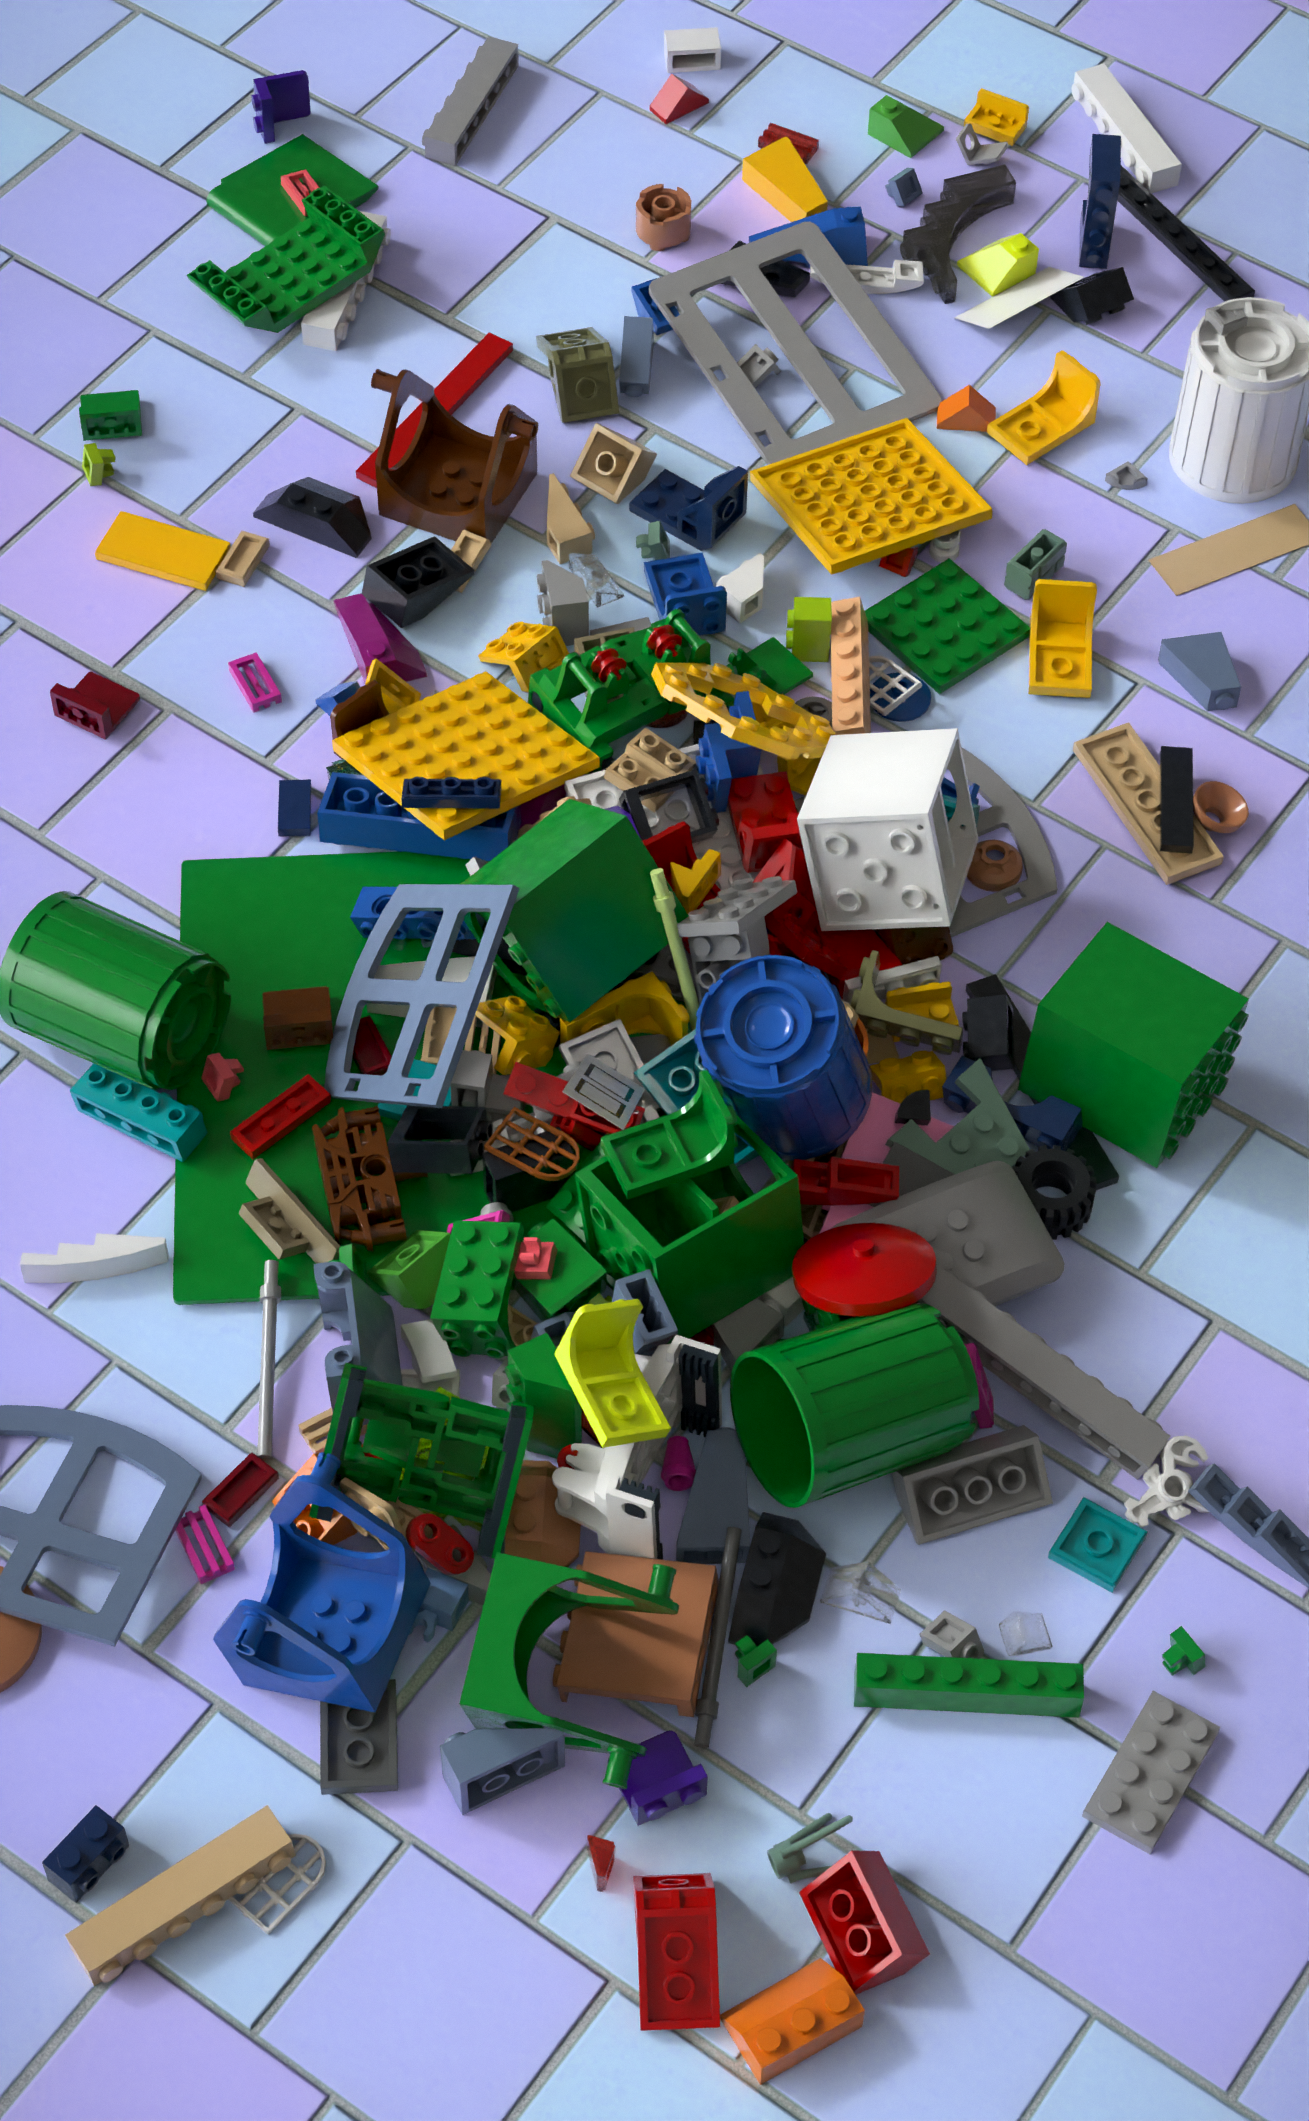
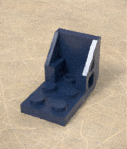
[629,466,748,551]

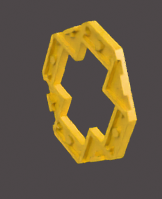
[651,663,836,759]

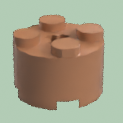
[636,184,692,251]

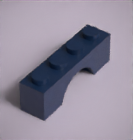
[942,1056,1083,1151]

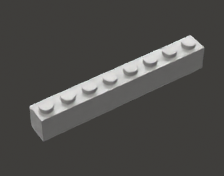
[913,1264,1170,1480]

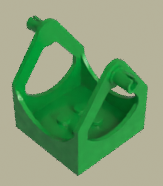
[459,1552,679,1789]

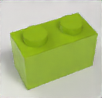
[786,597,832,662]

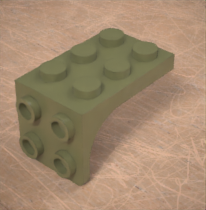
[850,950,963,1055]

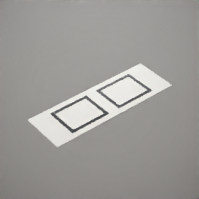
[562,1053,645,1130]

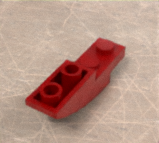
[503,1062,645,1135]

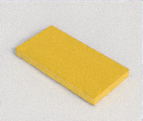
[95,511,231,591]

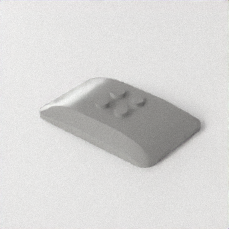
[831,1161,1065,1307]

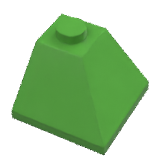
[868,95,944,158]
[367,1230,450,1310]

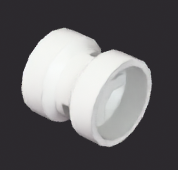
[929,530,961,563]

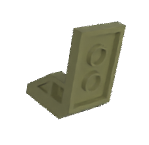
[536,327,619,423]

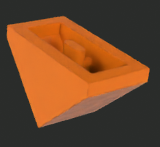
[937,385,996,432]

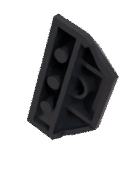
[253,477,372,558]
[728,1512,826,1647]

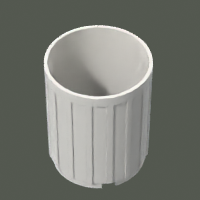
[1169,297,1309,504]

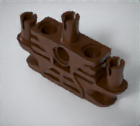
[312,1106,428,1252]

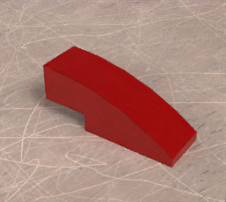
[790,1157,899,1206]

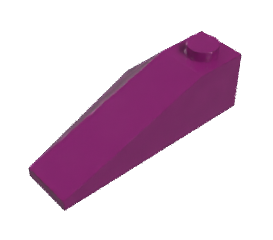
[334,593,427,683]

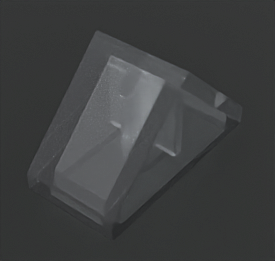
[820,1562,901,1624]

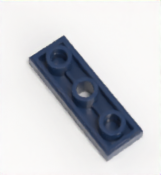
[401,777,502,809]

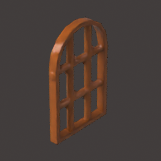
[484,1107,580,1181]

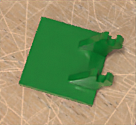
[726,637,813,695]

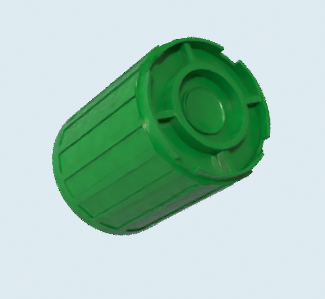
[0,891,231,1090]
[730,1303,979,1508]

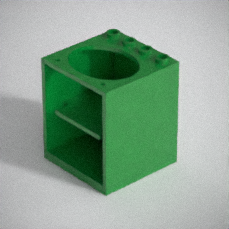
[461,799,689,1022]
[575,1105,804,1344]

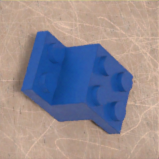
[696,691,762,813]

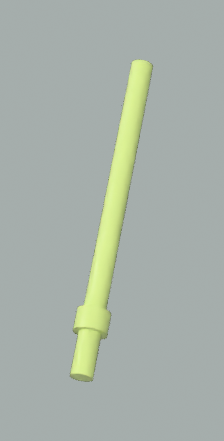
[650,868,700,1031]

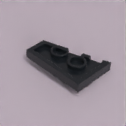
[720,241,810,298]

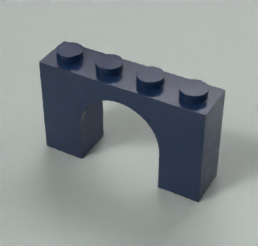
[1079,134,1121,269]

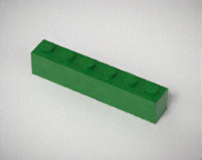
[854,1653,1084,1718]

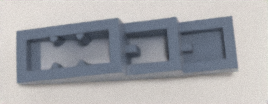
[1188,1463,1309,1588]

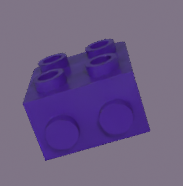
[251,70,311,144]
[608,1730,708,1826]

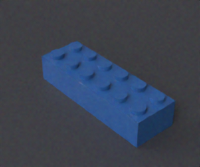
[317,772,522,861]

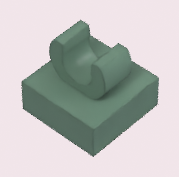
[636,521,670,560]

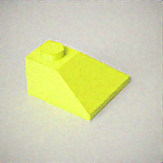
[957,233,1039,297]

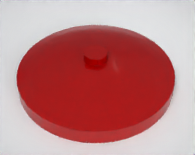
[792,1223,937,1316]

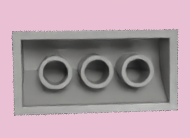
[891,1425,1053,1545]

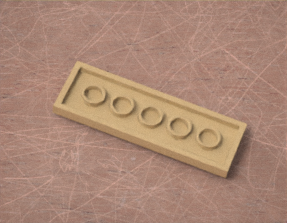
[1073,722,1224,885]

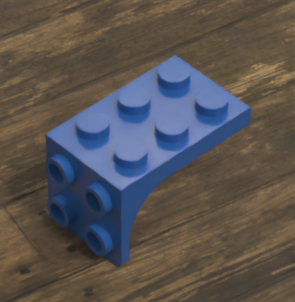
[644,552,727,636]

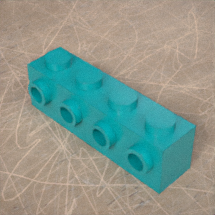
[70,1063,208,1162]

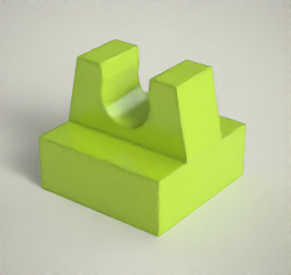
[82,443,116,486]

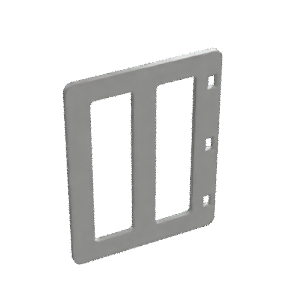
[649,222,942,465]

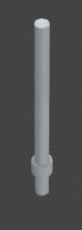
[257,1260,281,1460]

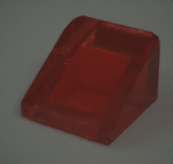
[587,1835,616,1892]

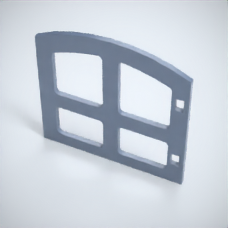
[324,884,519,1108]
[0,1405,202,1647]

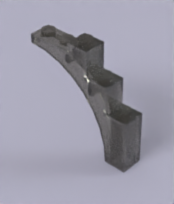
[900,164,1016,304]

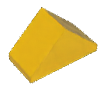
[365,658,421,714]

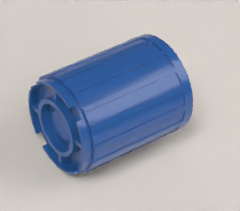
[694,955,872,1160]

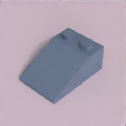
[440,1728,565,1815]

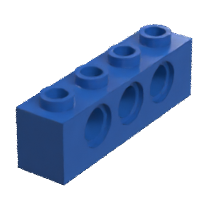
[350,887,485,940]

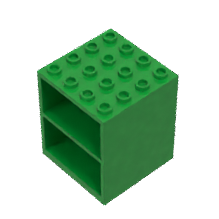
[1018,922,1249,1168]

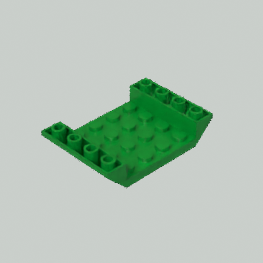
[187,185,385,333]

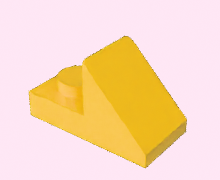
[670,848,721,914]

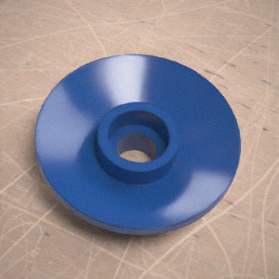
[870,672,931,722]

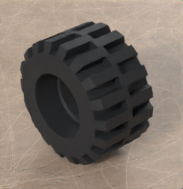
[1012,1145,1097,1240]

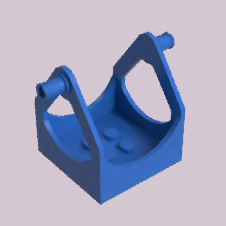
[213,1452,431,1712]

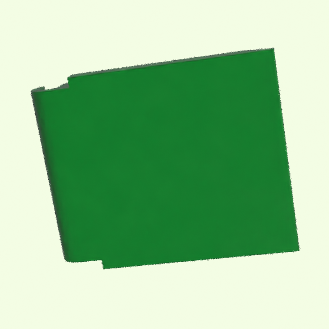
[206,134,379,246]

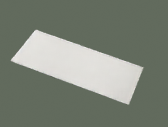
[954,267,1084,329]

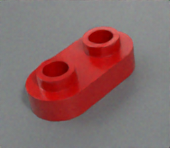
[406,1513,474,1576]

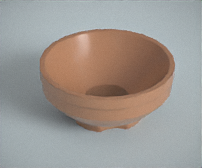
[1193,781,1249,833]
[966,840,1023,892]

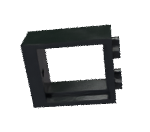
[619,769,719,844]
[387,1105,493,1174]

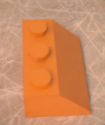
[720,1958,865,2085]

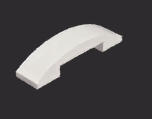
[810,259,924,294]

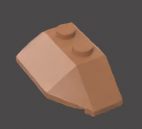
[504,1460,581,1567]

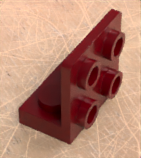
[50,672,140,740]

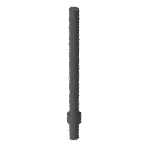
[694,1527,742,1748]

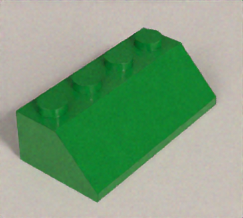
[505,1332,582,1459]

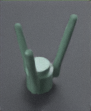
[767,1813,853,1884]

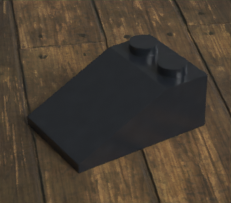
[361,536,475,628]

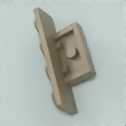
[239,1158,341,1264]

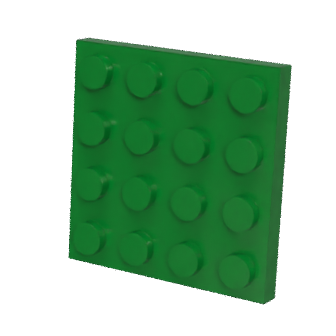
[865,558,1030,695]

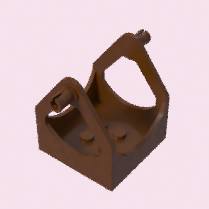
[371,369,539,544]

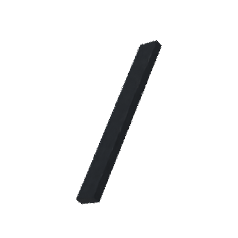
[1117,165,1255,302]
[965,974,1119,1190]

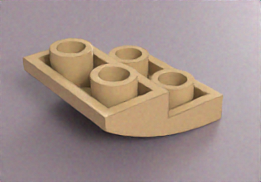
[604,728,696,813]

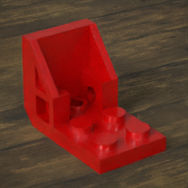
[727,771,803,873]
[753,838,848,979]
[633,1873,720,2031]

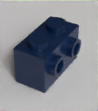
[42,1805,129,1903]

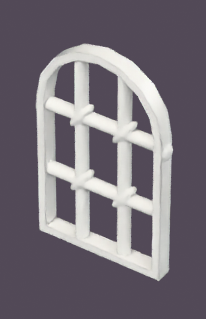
[869,656,922,716]
[228,1834,326,1935]

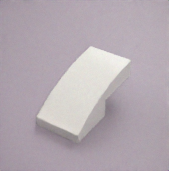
[401,1319,457,1383]

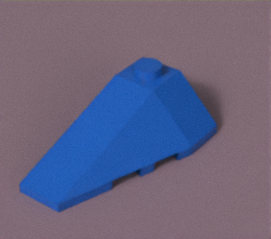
[749,206,868,268]

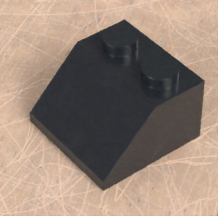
[1050,267,1134,325]

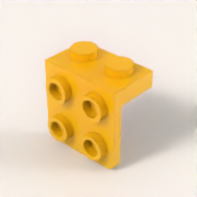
[475,996,560,1075]

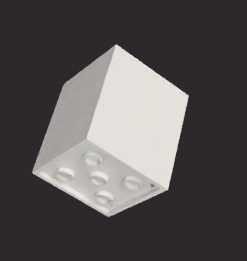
[797,728,979,931]

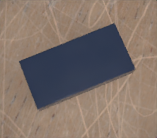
[278,779,312,837]

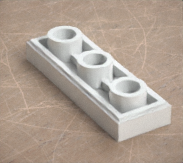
[843,956,942,1005]

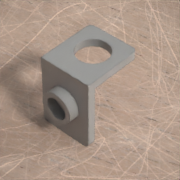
[956,123,1009,165]

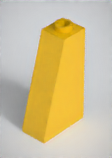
[742,136,828,222]

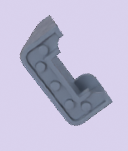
[313,1261,403,1425]

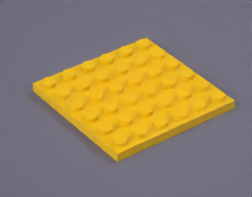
[750,418,992,575]
[332,671,600,840]

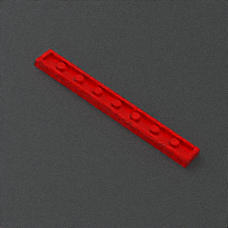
[356,332,513,488]

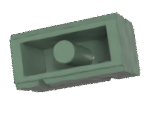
[1004,529,1067,600]

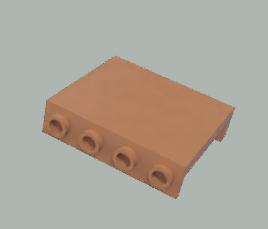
[553,1551,719,1717]

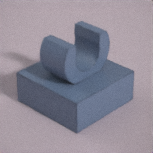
[885,168,923,206]

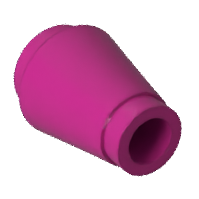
[661,1436,696,1491]

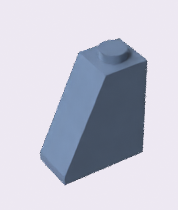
[619,316,654,397]
[1158,632,1241,711]

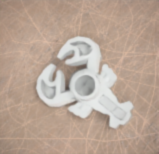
[1124,1435,1210,1528]

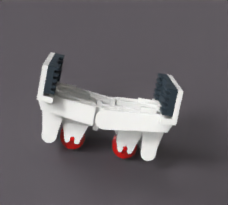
[552,1335,722,1560]

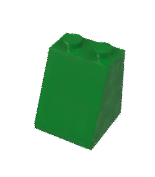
[512,1218,607,1322]

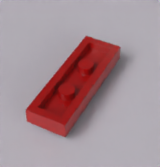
[230,1074,331,1160]

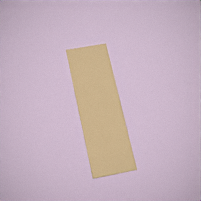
[1148,504,1309,596]

